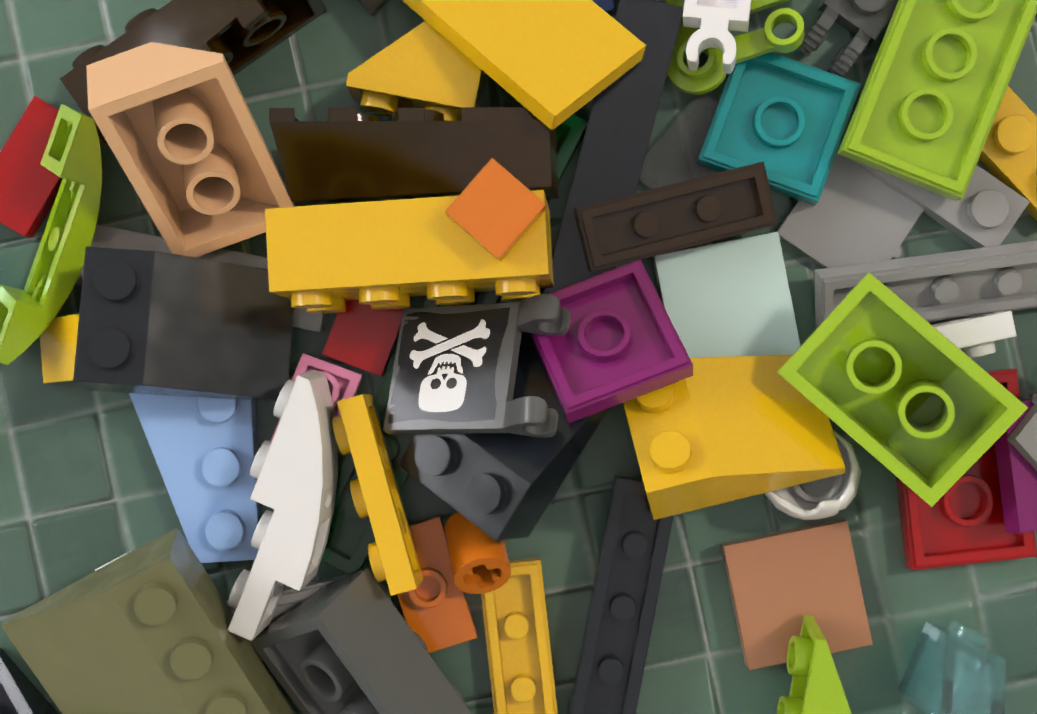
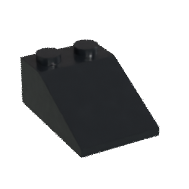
[73,247,295,401]
[398,332,609,541]

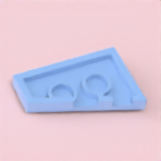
[129,393,262,563]

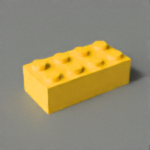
[265,190,554,314]

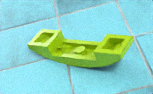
[0,104,102,365]

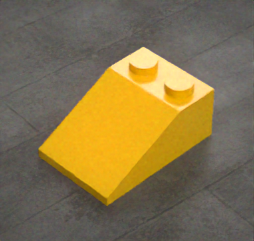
[623,355,846,520]

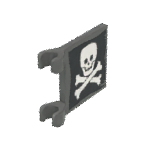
[383,294,571,438]

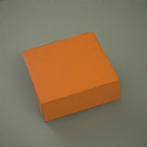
[445,158,547,262]

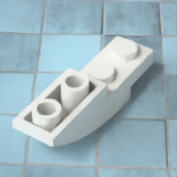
[228,370,338,641]

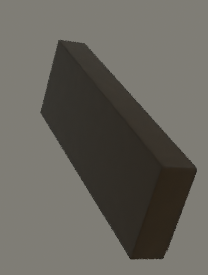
[573,161,778,272]

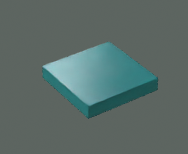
[696,52,861,206]

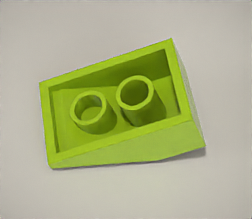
[777,272,1028,507]

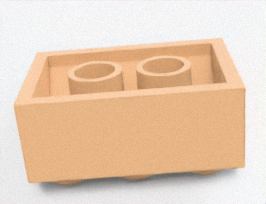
[86,42,296,258]

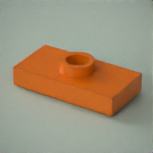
[397,515,478,653]

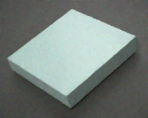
[652,232,801,358]

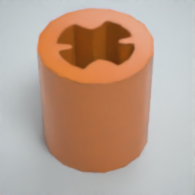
[444,512,511,594]

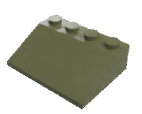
[1,527,297,714]

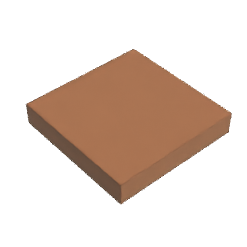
[720,518,873,670]

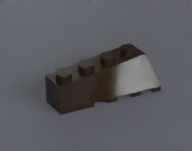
[60,0,327,145]
[269,107,559,206]

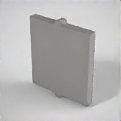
[776,150,925,268]

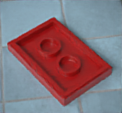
[896,369,1037,570]

